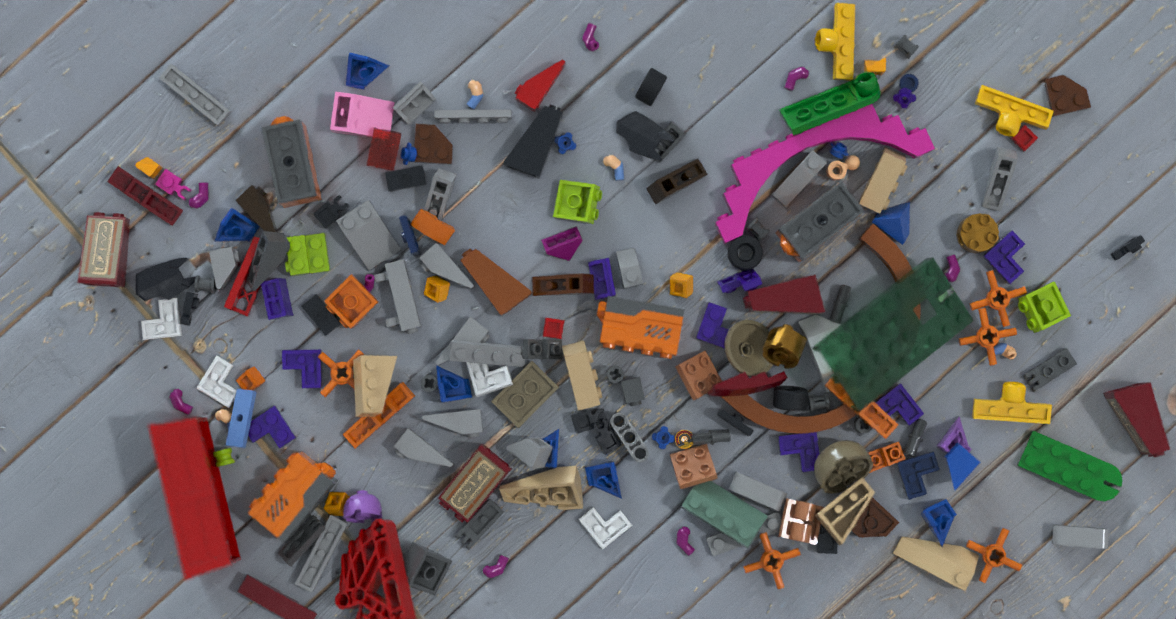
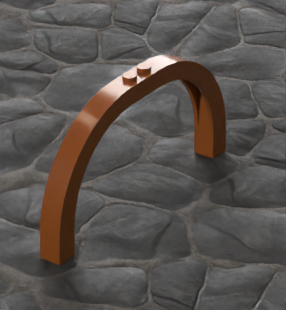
[720,224,921,433]

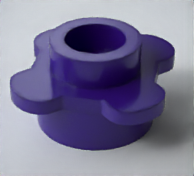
[893,88,916,108]

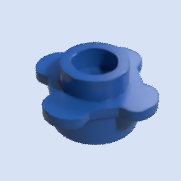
[554,132,576,154]
[830,142,849,159]
[400,143,417,165]
[652,426,675,449]

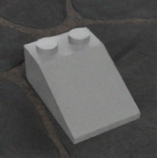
[336,200,401,271]

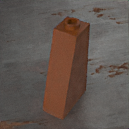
[461,248,532,316]

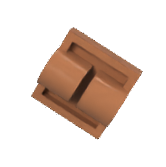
[675,350,722,401]
[670,444,718,489]
[778,499,824,545]

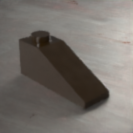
[646,159,708,205]
[235,185,278,233]

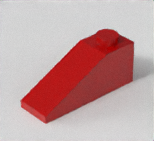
[514,59,566,112]

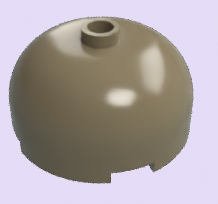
[814,440,873,494]

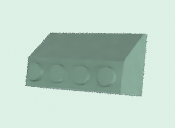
[682,481,768,549]

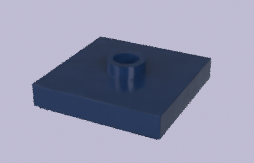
[399,215,421,257]

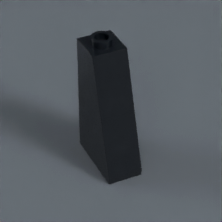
[503,105,563,179]

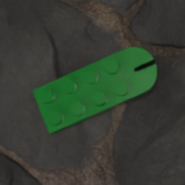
[779,72,881,135]
[1018,431,1122,501]

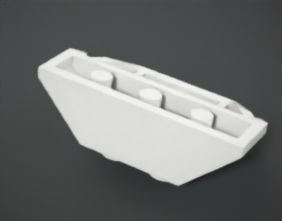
[798,315,856,393]

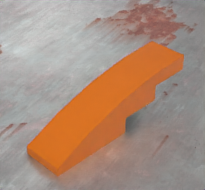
[824,372,899,439]
[343,382,415,449]

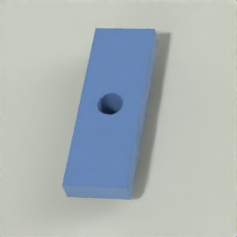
[226,389,257,449]

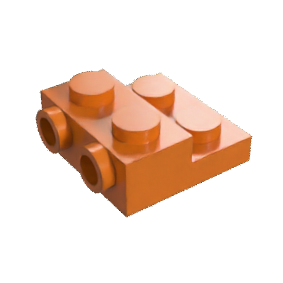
[324,274,379,329]

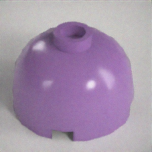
[343,490,382,523]

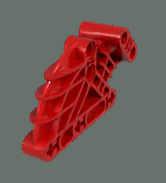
[335,519,416,619]

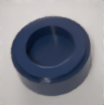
[899,74,919,93]

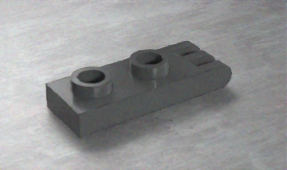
[1023,348,1077,392]
[455,498,504,550]
[278,516,325,566]

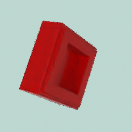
[1010,125,1038,152]
[543,318,565,339]

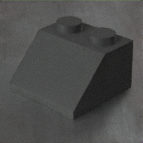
[403,542,452,595]

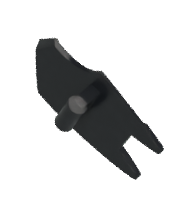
[616,111,674,161]
[135,258,195,301]

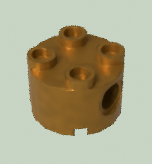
[956,213,999,253]
[762,324,807,369]

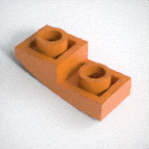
[410,209,455,245]
[868,441,905,473]

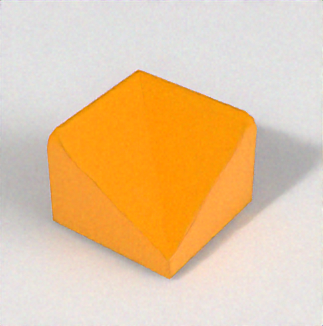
[864,58,886,75]
[135,157,163,179]
[670,272,693,298]
[423,275,450,303]
[324,492,349,516]

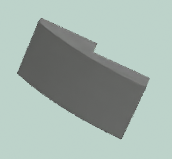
[523,339,562,359]

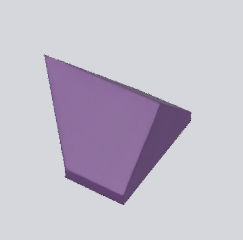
[937,417,972,454]

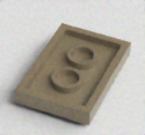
[491,361,559,429]

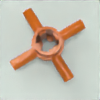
[969,270,1027,327]
[958,308,1017,366]
[318,349,364,398]
[966,528,1022,584]
[743,532,801,589]

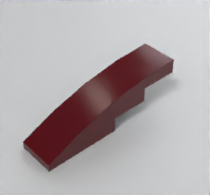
[107,166,183,226]
[707,371,788,397]
[237,574,317,619]

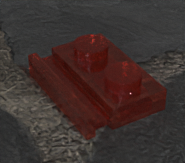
[367,127,401,171]

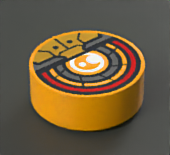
[675,430,693,449]

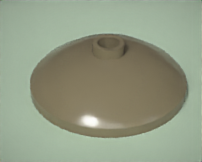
[725,320,773,377]

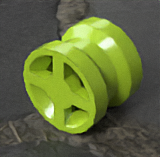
[213,448,235,467]

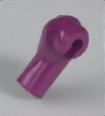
[582,23,599,51]
[784,67,809,91]
[189,182,209,209]
[943,255,960,283]
[364,274,374,293]
[169,389,193,415]
[676,526,695,556]
[483,555,509,578]

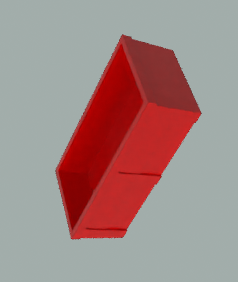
[148,417,241,580]

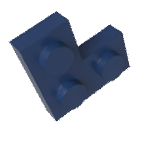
[896,451,940,500]

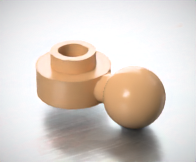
[826,155,860,181]

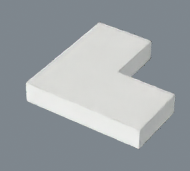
[141,298,182,340]
[197,355,237,408]
[466,362,513,397]
[578,507,632,550]

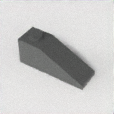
[246,231,290,291]

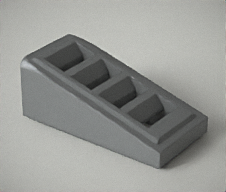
[655,121,687,162]

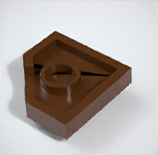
[1043,75,1091,117]
[414,124,453,165]
[851,497,899,538]

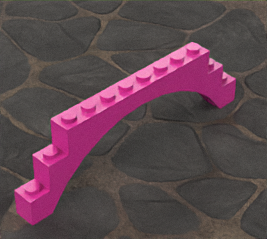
[715,104,935,244]

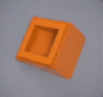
[236,366,265,391]

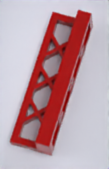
[224,236,261,316]

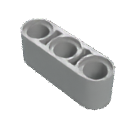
[610,413,649,462]
[729,472,787,512]
[1052,525,1109,549]

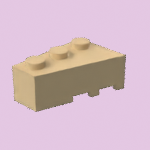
[859,147,907,213]
[562,341,603,410]
[353,355,397,417]
[815,477,875,546]

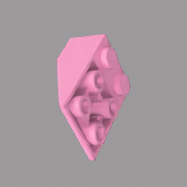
[330,92,395,140]

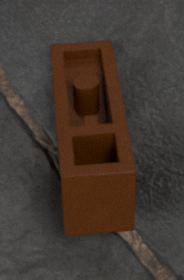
[532,273,594,296]

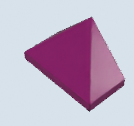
[541,227,583,261]

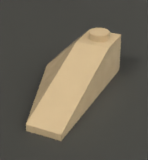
[499,466,583,510]
[893,536,979,591]

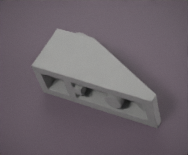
[982,147,1018,211]
[772,150,827,207]
[424,168,457,221]
[419,243,475,290]
[435,317,490,365]
[422,409,483,438]
[393,428,454,467]

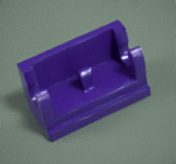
[588,258,616,300]
[261,278,294,320]

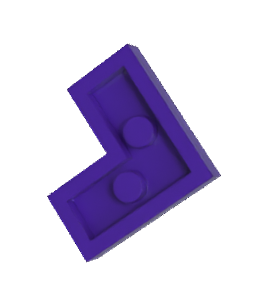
[983,230,1025,284]
[717,268,762,293]
[696,302,729,349]
[282,349,322,388]
[875,383,924,425]
[248,406,296,448]
[778,432,819,472]

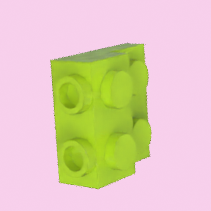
[553,180,602,224]
[285,233,330,276]
[1018,281,1071,333]

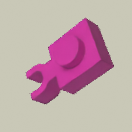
[155,169,192,200]

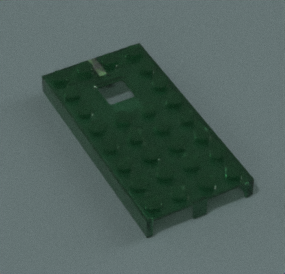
[812,258,974,412]

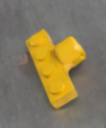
[815,3,855,81]
[975,85,1054,137]
[972,382,1052,424]

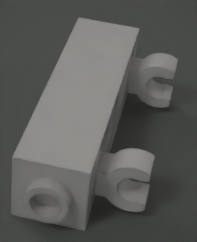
[374,259,422,334]

